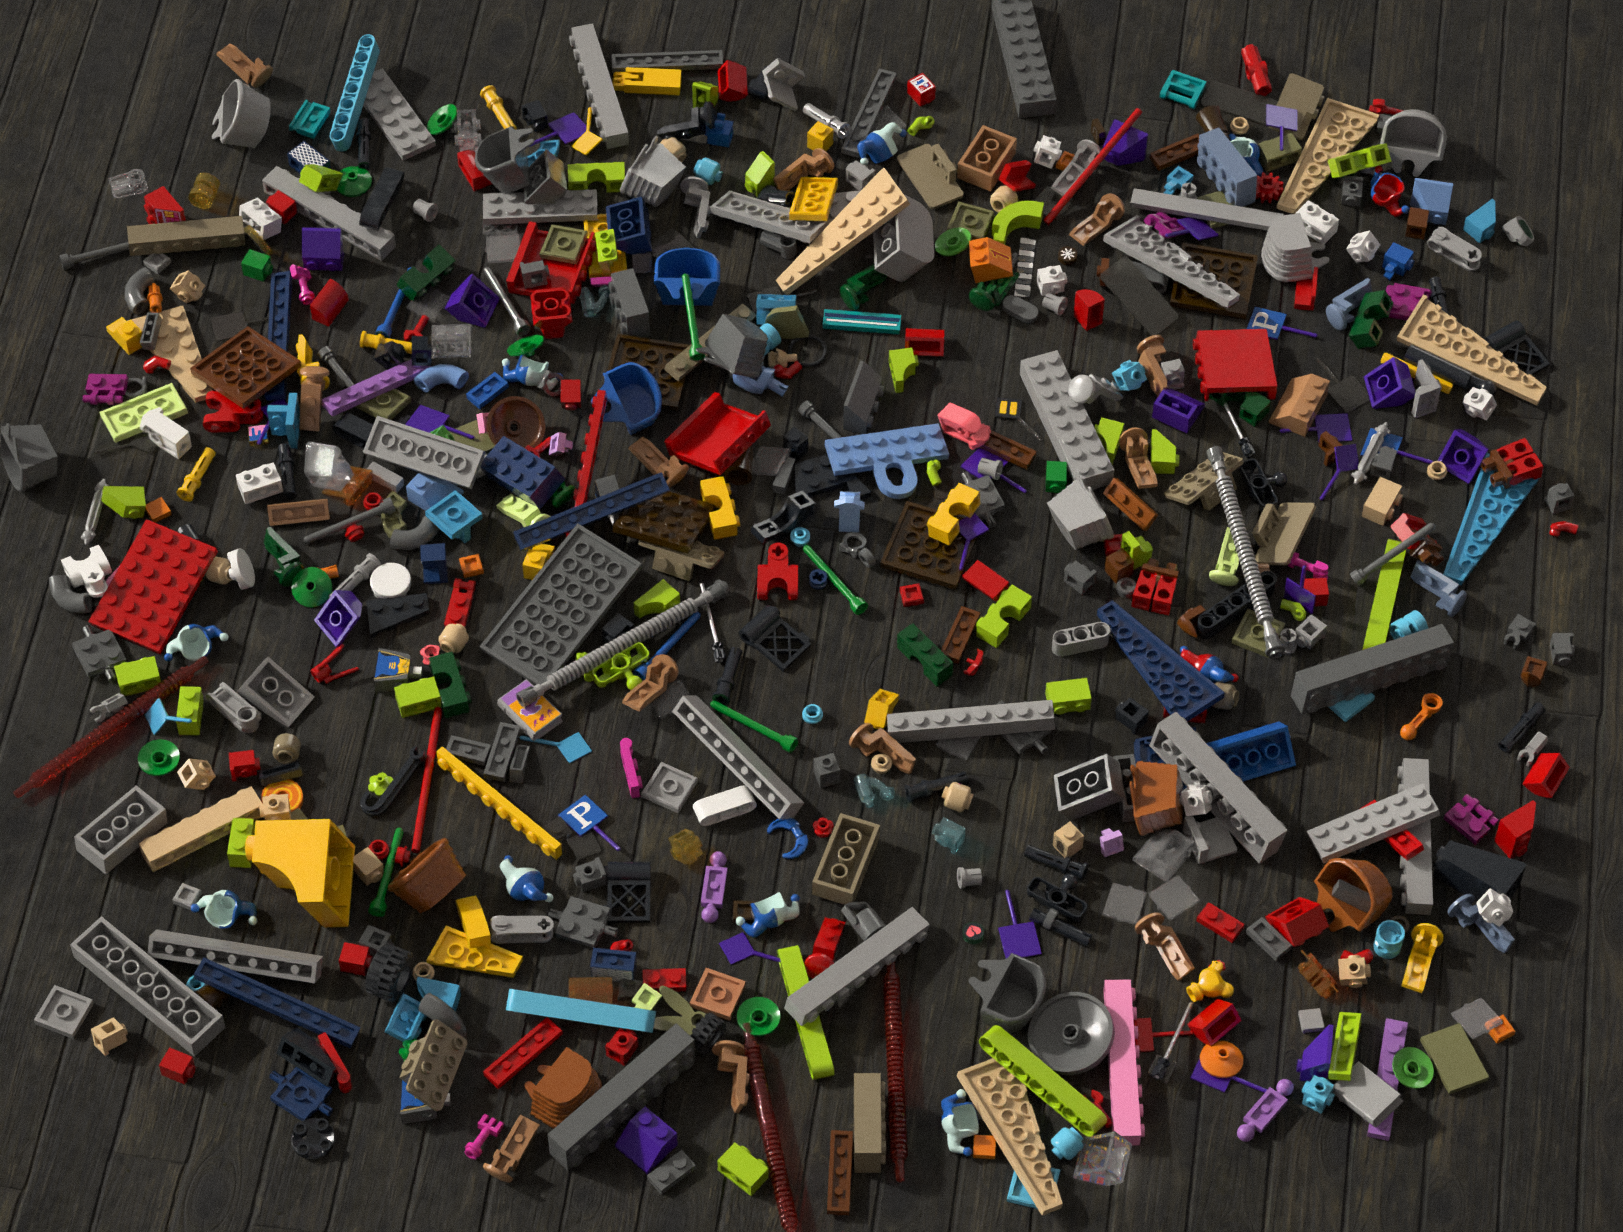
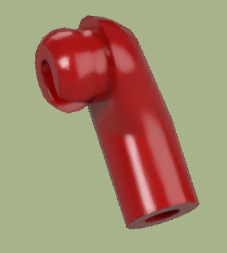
[143,356,171,374]
[773,361,802,379]
[1549,521,1578,537]
[610,939,633,952]
[1340,949,1373,964]

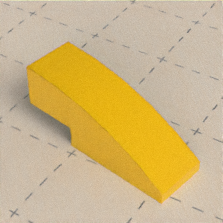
[455,895,491,949]

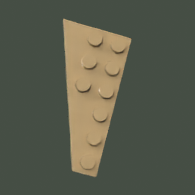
[128,305,213,403]

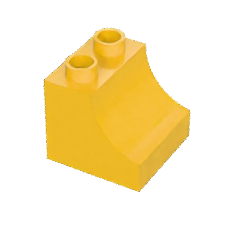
[245,819,355,927]

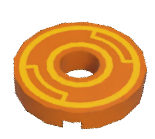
[261,779,304,812]

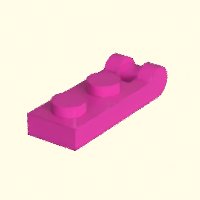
[620,738,643,798]

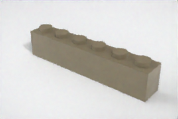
[127,216,245,256]

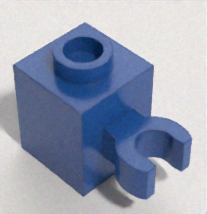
[704,113,734,147]
[1382,242,1414,280]

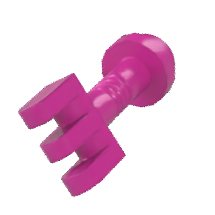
[290,264,315,305]
[1288,552,1328,580]
[464,1114,504,1159]

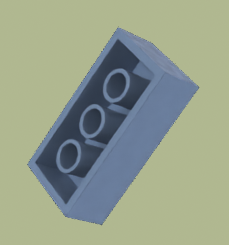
[1197,128,1257,207]

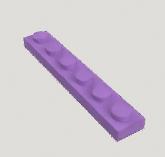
[321,359,431,417]
[1367,1018,1408,1141]

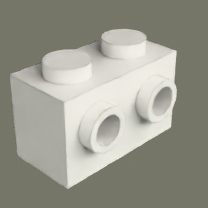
[239,197,282,240]
[1295,200,1339,244]
[236,462,283,504]

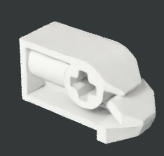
[140,407,192,459]

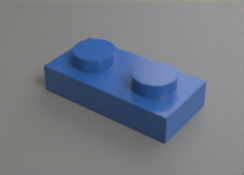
[466,372,509,409]

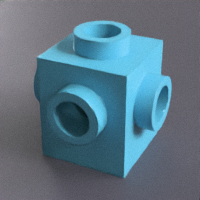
[1112,360,1147,391]
[1302,1075,1335,1114]

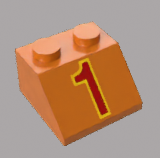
[969,237,1013,283]

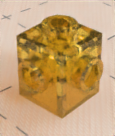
[668,829,703,864]

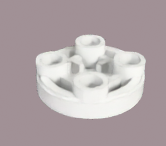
[227,548,255,590]
[370,563,411,599]

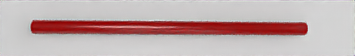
[1043,108,1143,225]
[411,707,442,853]

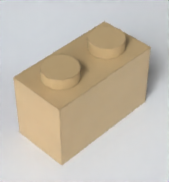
[1362,477,1403,526]

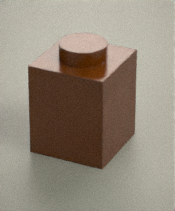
[1405,207,1429,239]
[1105,548,1134,584]

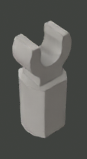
[1517,732,1548,767]

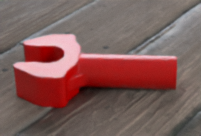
[1369,99,1403,116]
[404,315,429,342]
[525,437,551,457]
[1083,1090,1113,1128]

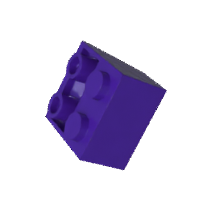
[1152,388,1205,433]

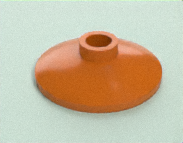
[1200,1041,1243,1078]

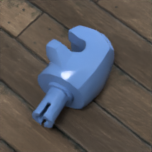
[732,366,789,397]

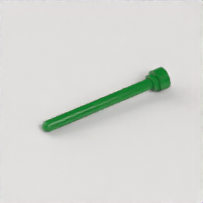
[682,273,706,361]
[803,545,868,615]
[710,701,798,753]
[368,828,404,917]

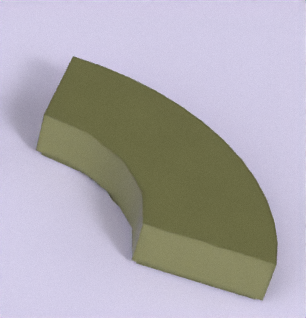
[381,491,408,539]

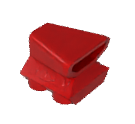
[530,287,572,339]

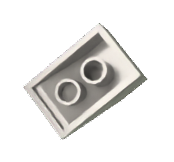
[237,657,314,727]

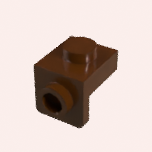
[1318,431,1343,467]

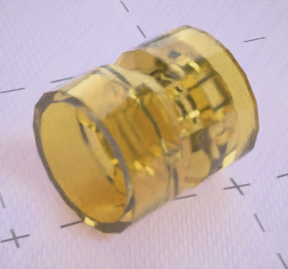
[188,173,220,209]

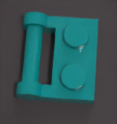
[1159,70,1207,110]

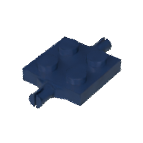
[269,1067,334,1121]

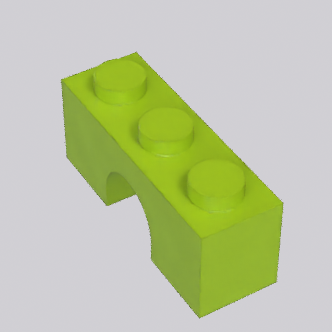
[1328,143,1392,178]
[568,162,625,192]
[976,585,1032,648]

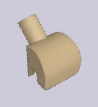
[768,348,797,369]

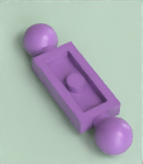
[701,851,727,923]
[1237,1079,1294,1142]

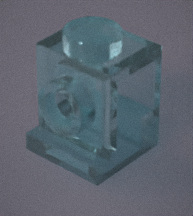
[931,817,966,854]

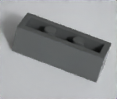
[140,313,162,350]
[773,456,795,495]
[1332,879,1371,913]

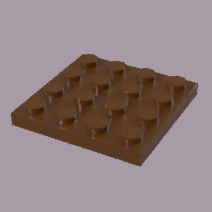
[190,326,301,409]

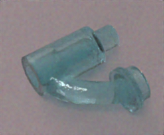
[580,285,612,317]
[854,774,895,808]

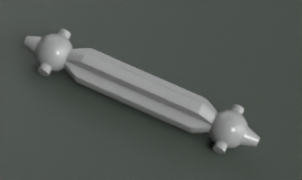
[1351,422,1391,485]
[81,479,109,545]

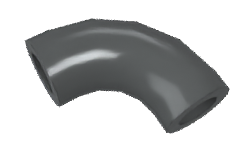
[125,267,154,315]
[390,516,440,550]
[49,575,93,613]
[419,993,466,1038]

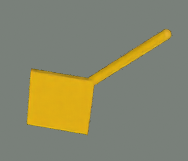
[571,107,603,155]

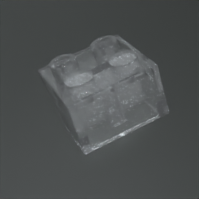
[432,324,472,358]
[304,442,354,491]
[1132,830,1193,883]

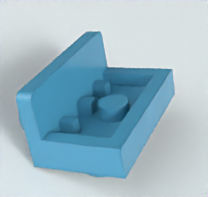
[385,993,427,1042]

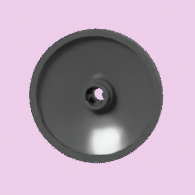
[1028,992,1115,1075]

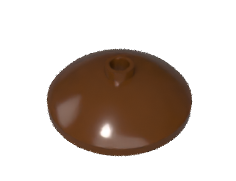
[486,396,545,448]

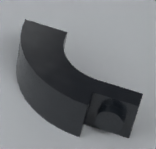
[751,491,815,544]

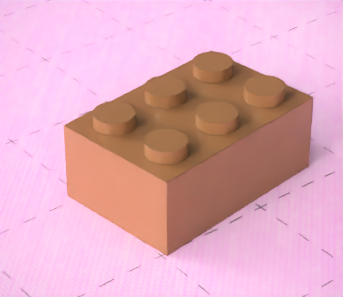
[957,125,1017,191]

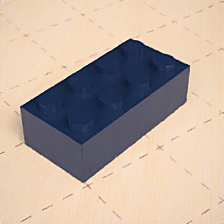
[480,436,565,509]

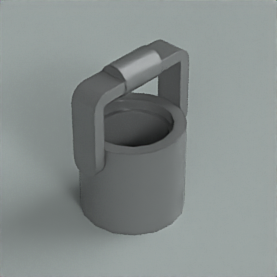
[841,901,886,941]

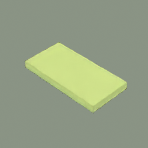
[100,383,188,443]

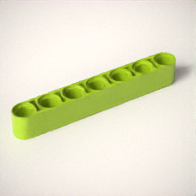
[1363,539,1406,650]
[777,945,834,1080]
[979,1025,1107,1137]

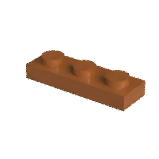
[1103,478,1158,531]

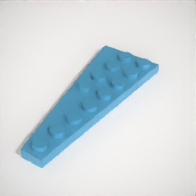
[1443,453,1543,585]

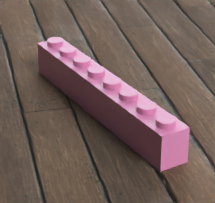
[1104,980,1145,1146]

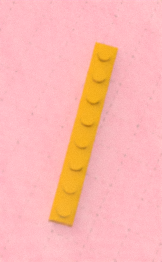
[436,746,562,860]

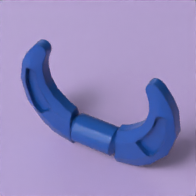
[767,818,808,859]

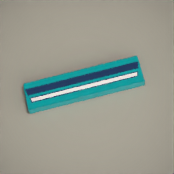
[823,309,901,334]

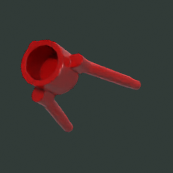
[310,644,359,684]

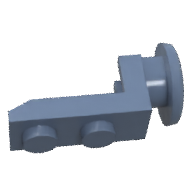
[1326,278,1372,330]
[1411,560,1467,617]
[1448,894,1515,953]

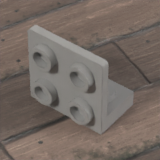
[762,58,805,111]
[1412,359,1441,418]
[1183,815,1237,864]

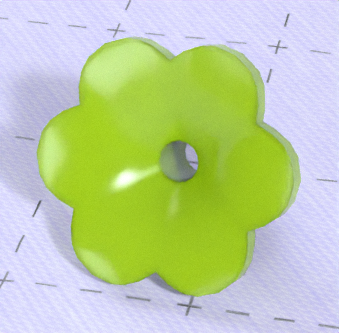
[368,772,393,796]

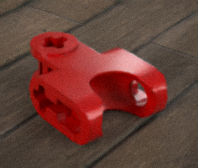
[203,391,264,432]
[757,543,798,600]

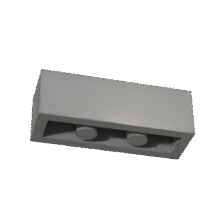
[366,462,404,493]

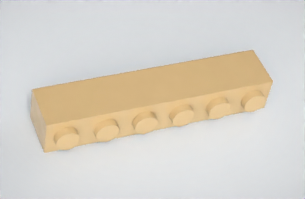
[139,786,263,872]

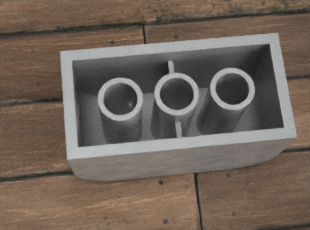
[873,195,934,282]

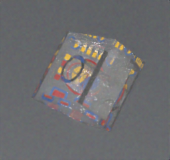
[1073,1131,1132,1186]

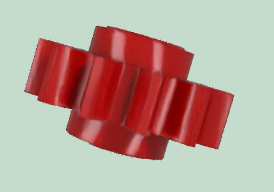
[1255,172,1283,203]

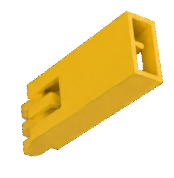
[612,67,682,95]

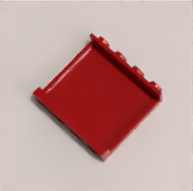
[506,221,597,304]
[1193,329,1277,401]
[664,392,771,475]

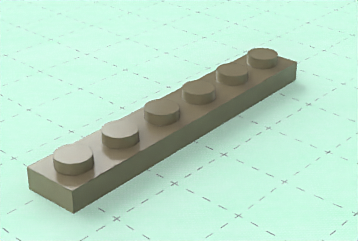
[664,304,757,381]

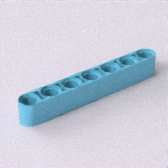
[330,34,380,152]
[506,989,656,1033]

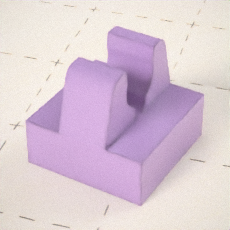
[549,432,573,457]
[1100,828,1124,857]

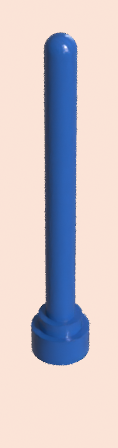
[375,267,412,338]
[633,612,701,681]

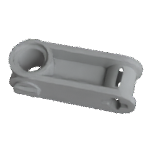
[1427,227,1481,271]
[206,682,262,733]
[490,915,554,944]

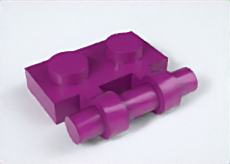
[1144,212,1186,238]
[83,374,128,405]
[1444,794,1499,845]

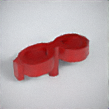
[964,649,984,676]

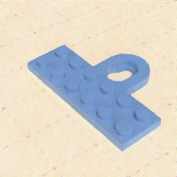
[824,423,949,499]

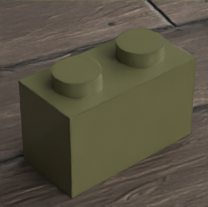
[1258,133,1302,172]

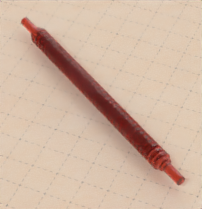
[13,656,209,798]
[883,961,908,1182]
[743,1023,799,1232]

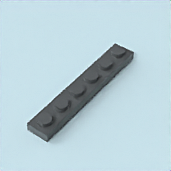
[612,50,723,73]
[841,68,897,158]

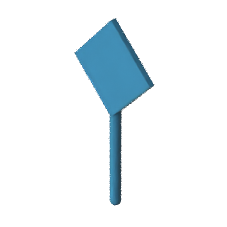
[145,698,192,735]
[520,732,592,764]

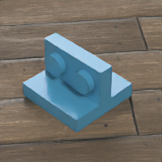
[756,294,796,325]
[267,393,300,448]
[425,490,482,543]

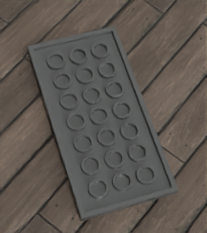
[479,523,643,685]

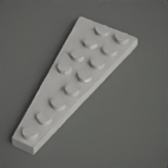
[1103,215,1240,308]

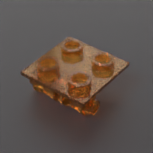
[322,465,373,506]
[1298,950,1338,999]
[569,977,613,1021]

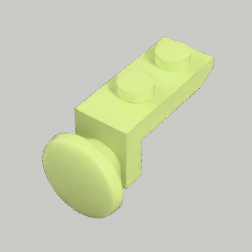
[496,494,551,527]
[1209,527,1239,586]

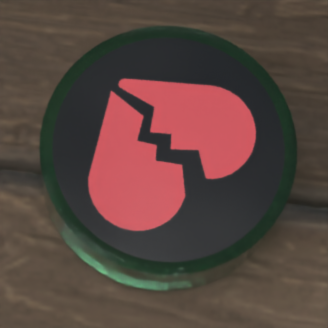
[963,922,984,944]

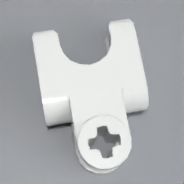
[61,545,112,597]

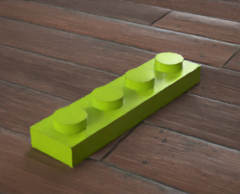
[1328,1012,1362,1081]

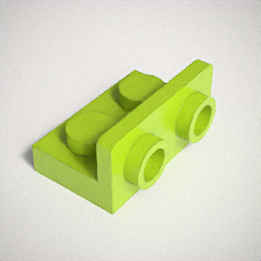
[595,229,618,276]

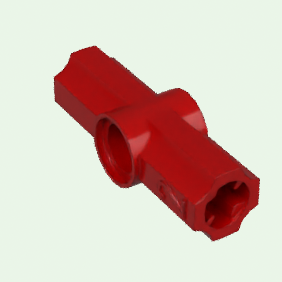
[1241,44,1272,97]

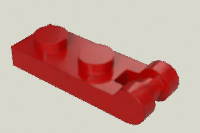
[444,578,476,629]
[318,1032,352,1093]

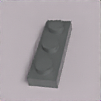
[484,722,521,782]

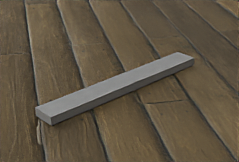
[1130,188,1284,231]

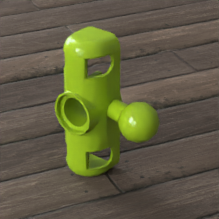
[592,642,649,690]

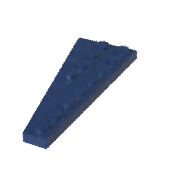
[1097,600,1225,722]

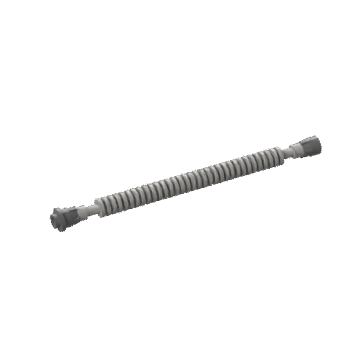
[1206,446,1285,658]
[516,579,730,708]

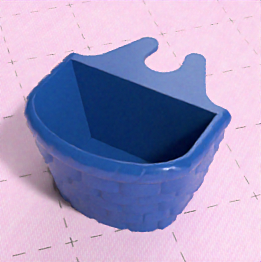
[654,248,721,306]
[591,362,662,435]

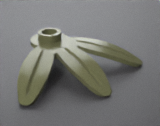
[653,986,706,1035]

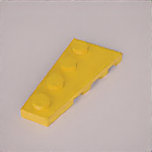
[427,926,523,978]

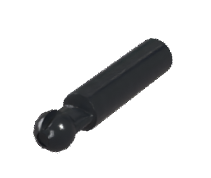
[1404,344,1497,396]

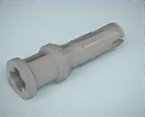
[803,103,851,139]
[328,553,381,598]

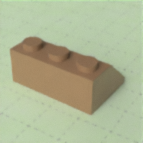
[1269,374,1330,437]

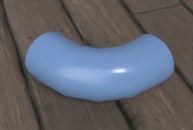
[414,364,469,392]

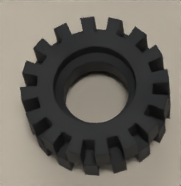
[690,1012,727,1055]

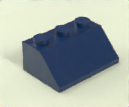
[606,197,652,255]

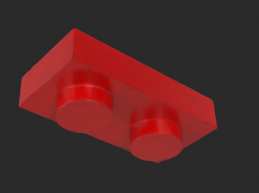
[1196,902,1244,943]
[643,968,686,992]

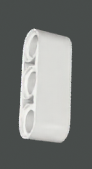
[693,785,757,826]

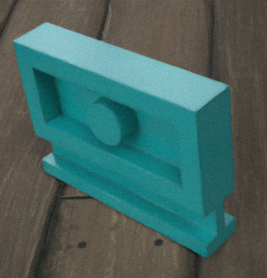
[289,100,331,139]

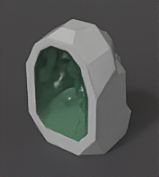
[1502,216,1534,246]

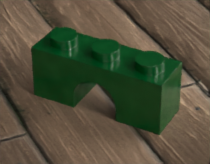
[396,244,456,302]
[1349,290,1394,349]
[1209,392,1271,427]
[897,623,953,687]
[429,652,472,718]

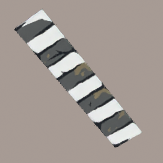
[1014,238,1036,297]

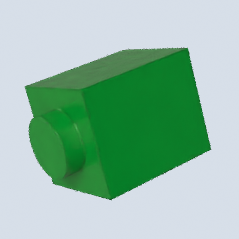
[241,249,273,282]
[1045,461,1067,493]

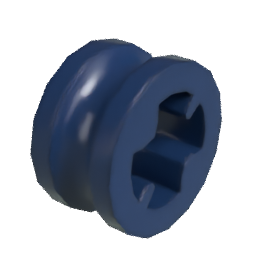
[809,569,827,590]

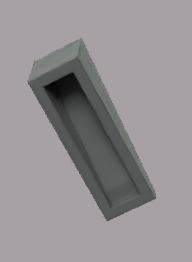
[510,744,530,783]

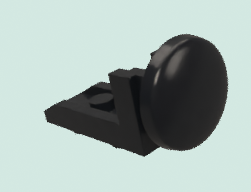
[657,101,717,140]

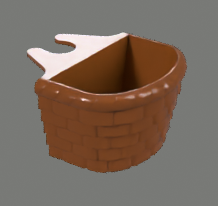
[1130,761,1184,836]
[388,838,466,913]
[1314,858,1392,932]
[525,1047,602,1128]

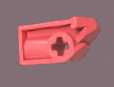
[937,403,991,450]

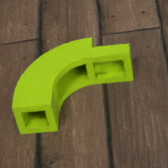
[992,201,1044,245]

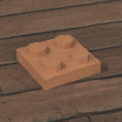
[690,968,746,1021]

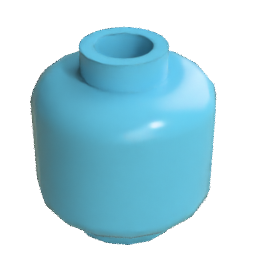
[693,157,723,185]
[1051,1127,1084,1160]

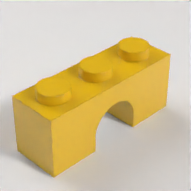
[700,476,740,540]
[927,483,981,545]

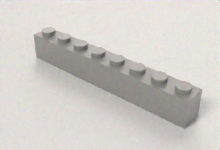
[569,23,629,149]
[262,166,396,261]
[672,696,804,819]
[887,700,1055,743]
[1397,758,1433,915]
[784,907,929,1026]
[148,930,323,983]

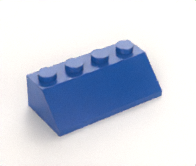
[1206,722,1296,781]

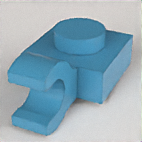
[1164,166,1193,195]

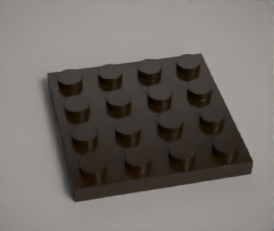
[1170,243,1258,319]
[604,334,690,411]
[613,491,716,554]
[880,501,978,590]

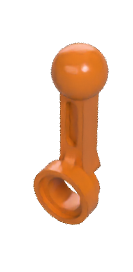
[1400,693,1443,741]

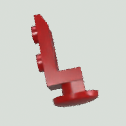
[804,917,845,979]

